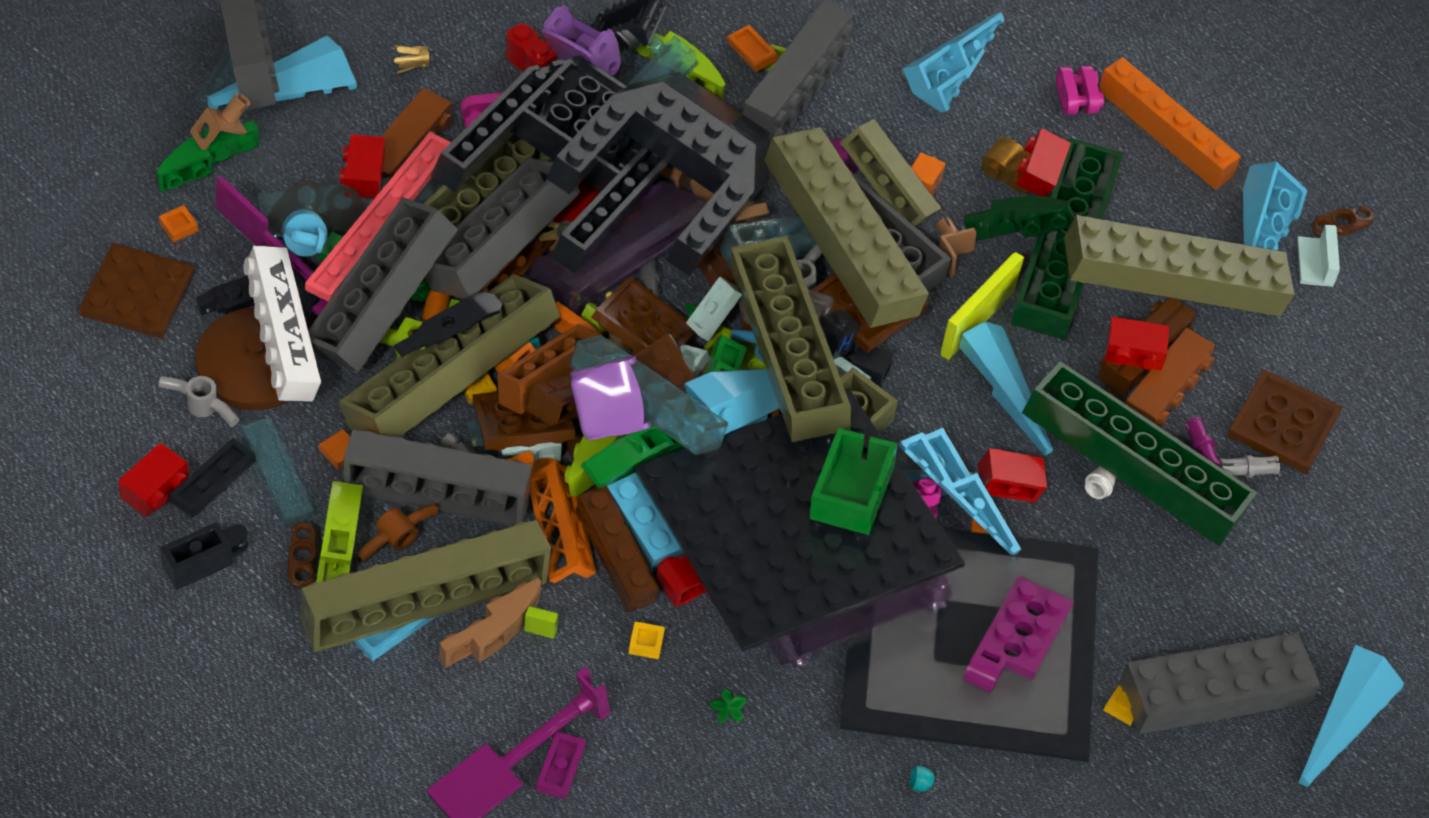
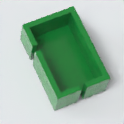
[810,428,897,535]

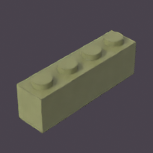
[840,119,941,228]

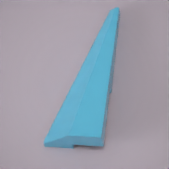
[903,12,1004,113]
[207,36,357,110]
[959,322,1053,456]
[898,428,1021,556]
[1298,645,1404,787]

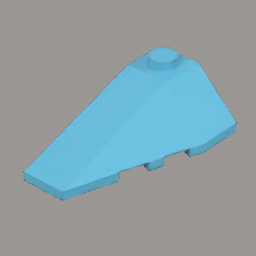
[683,369,780,439]

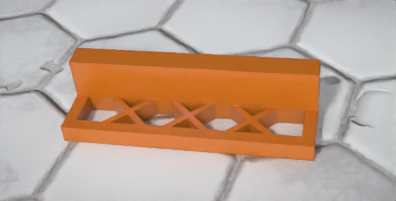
[530,461,596,583]

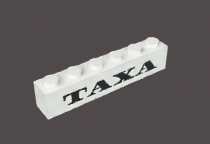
[243,246,321,401]

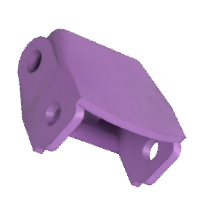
[541,5,621,77]
[570,356,651,440]

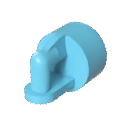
[282,209,327,256]

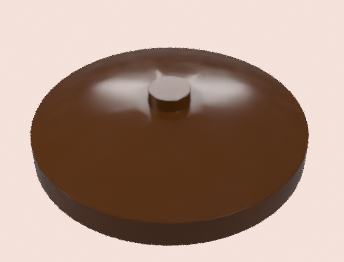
[196,308,315,410]

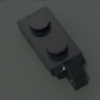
[196,276,255,316]

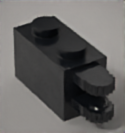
[160,522,248,590]

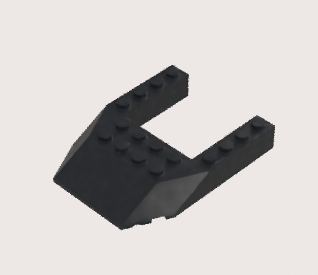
[431,55,668,273]
[546,71,771,276]

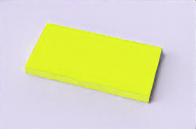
[940,252,1024,360]

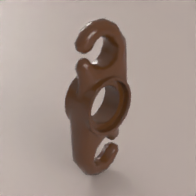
[1311,206,1374,237]
[288,522,317,589]

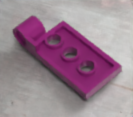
[963,576,1074,694]

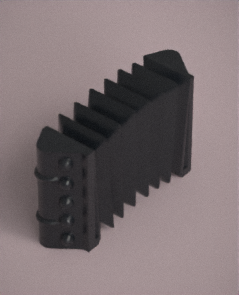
[591,0,667,54]

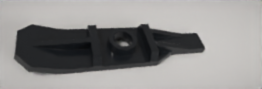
[394,292,502,357]

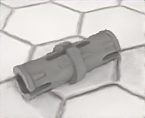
[1218,455,1280,478]

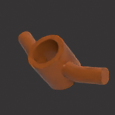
[357,503,438,562]

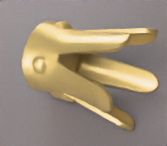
[394,45,436,74]
[538,221,572,251]

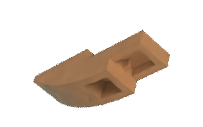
[439,578,542,668]

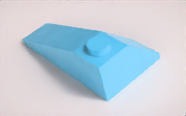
[1243,162,1308,251]

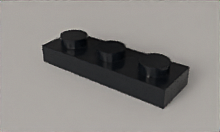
[169,438,256,518]

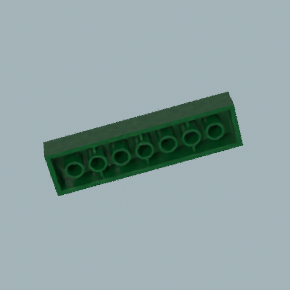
[1011,137,1123,341]
[1022,361,1258,546]

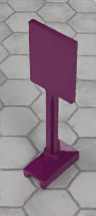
[215,176,328,324]
[426,667,610,818]

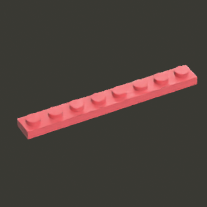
[305,132,451,302]

